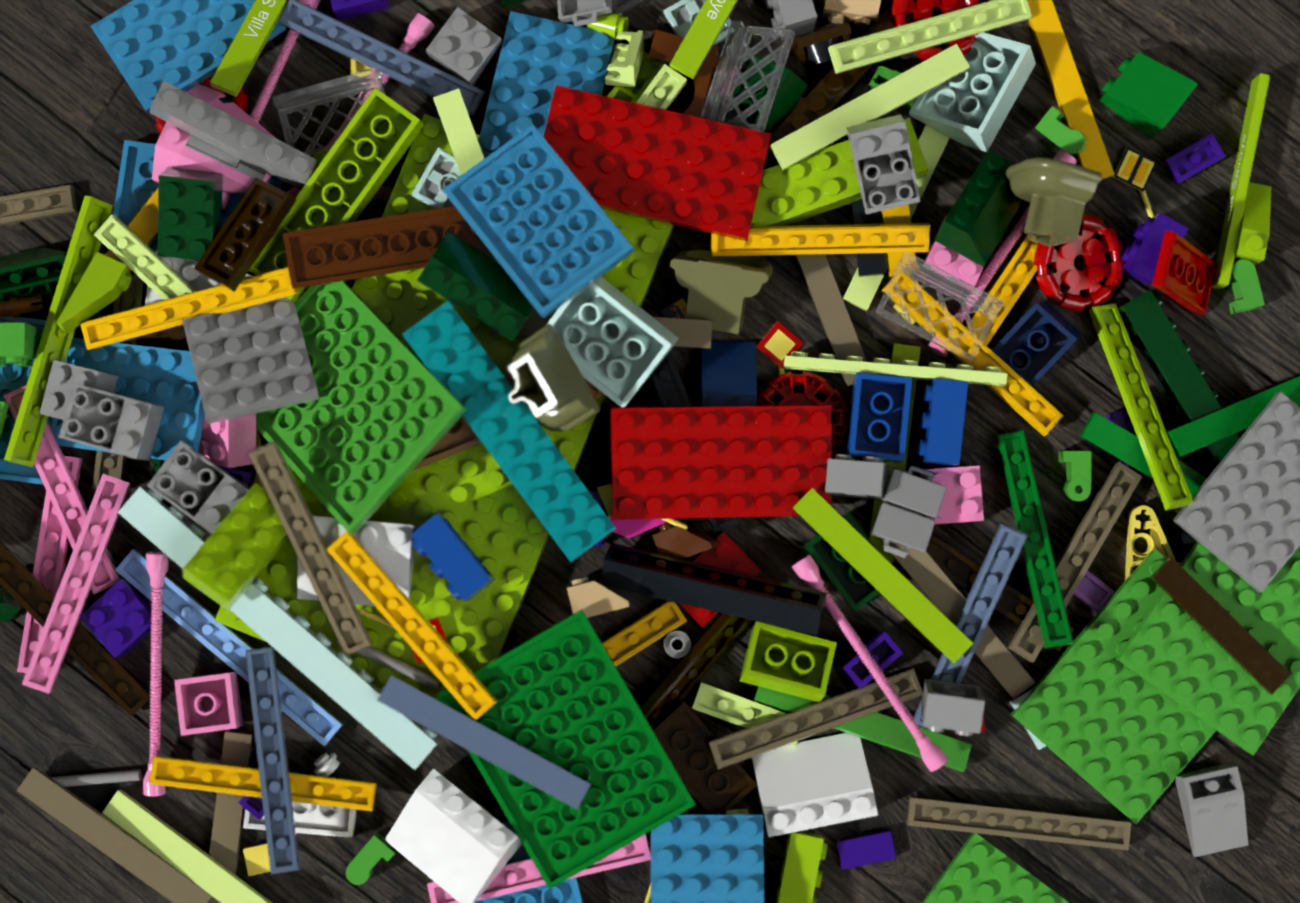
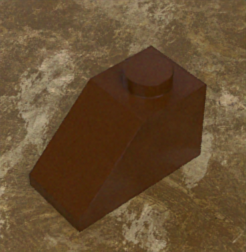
[652,523,720,559]

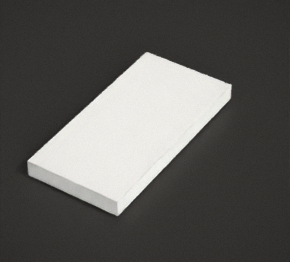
[243,802,357,838]

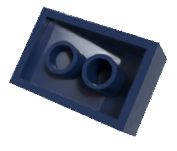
[992,297,1082,386]
[701,341,757,407]

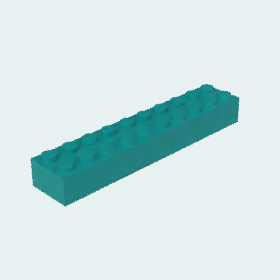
[402,301,616,562]

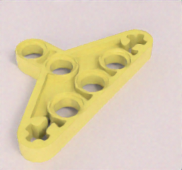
[1125,505,1181,580]

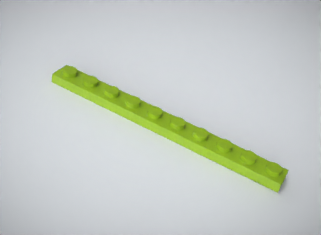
[4,196,113,468]

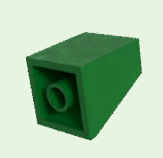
[1099,52,1198,140]

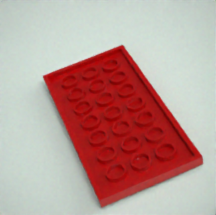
[544,85,771,241]
[611,405,832,520]

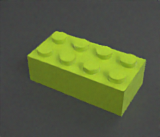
[183,483,289,611]

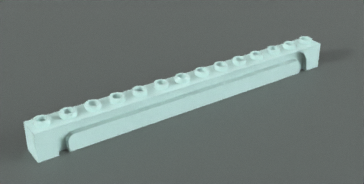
[118,487,440,770]

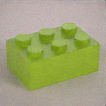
[740,621,837,702]

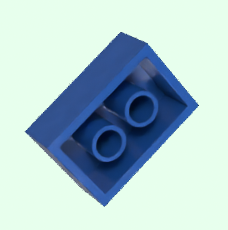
[846,373,912,463]
[915,378,968,468]
[411,513,496,601]

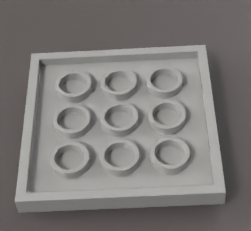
[182,298,319,424]

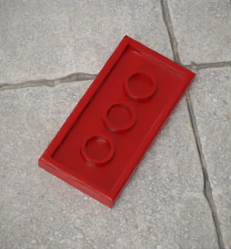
[1152,231,1217,315]

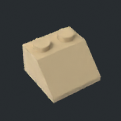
[822,0,881,28]
[567,577,630,617]

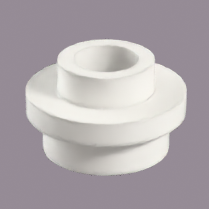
[664,631,691,658]
[314,753,340,777]

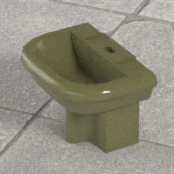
[1006,158,1102,247]
[670,249,773,334]
[508,324,600,432]

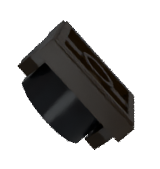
[788,23,851,66]

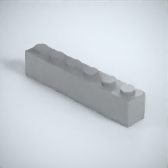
[150,81,318,190]

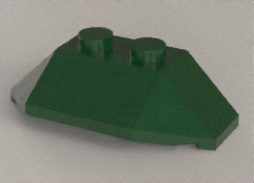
[0,247,66,315]

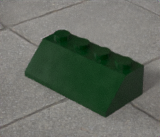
[716,55,808,135]
[935,150,1024,267]
[417,231,534,342]

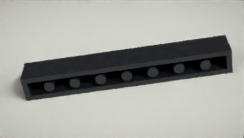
[602,543,827,635]

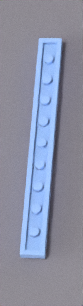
[115,549,343,746]

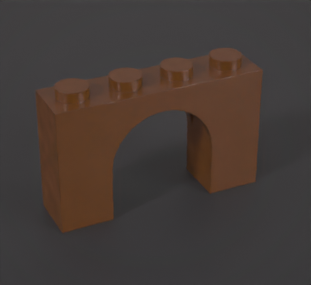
[649,30,722,119]

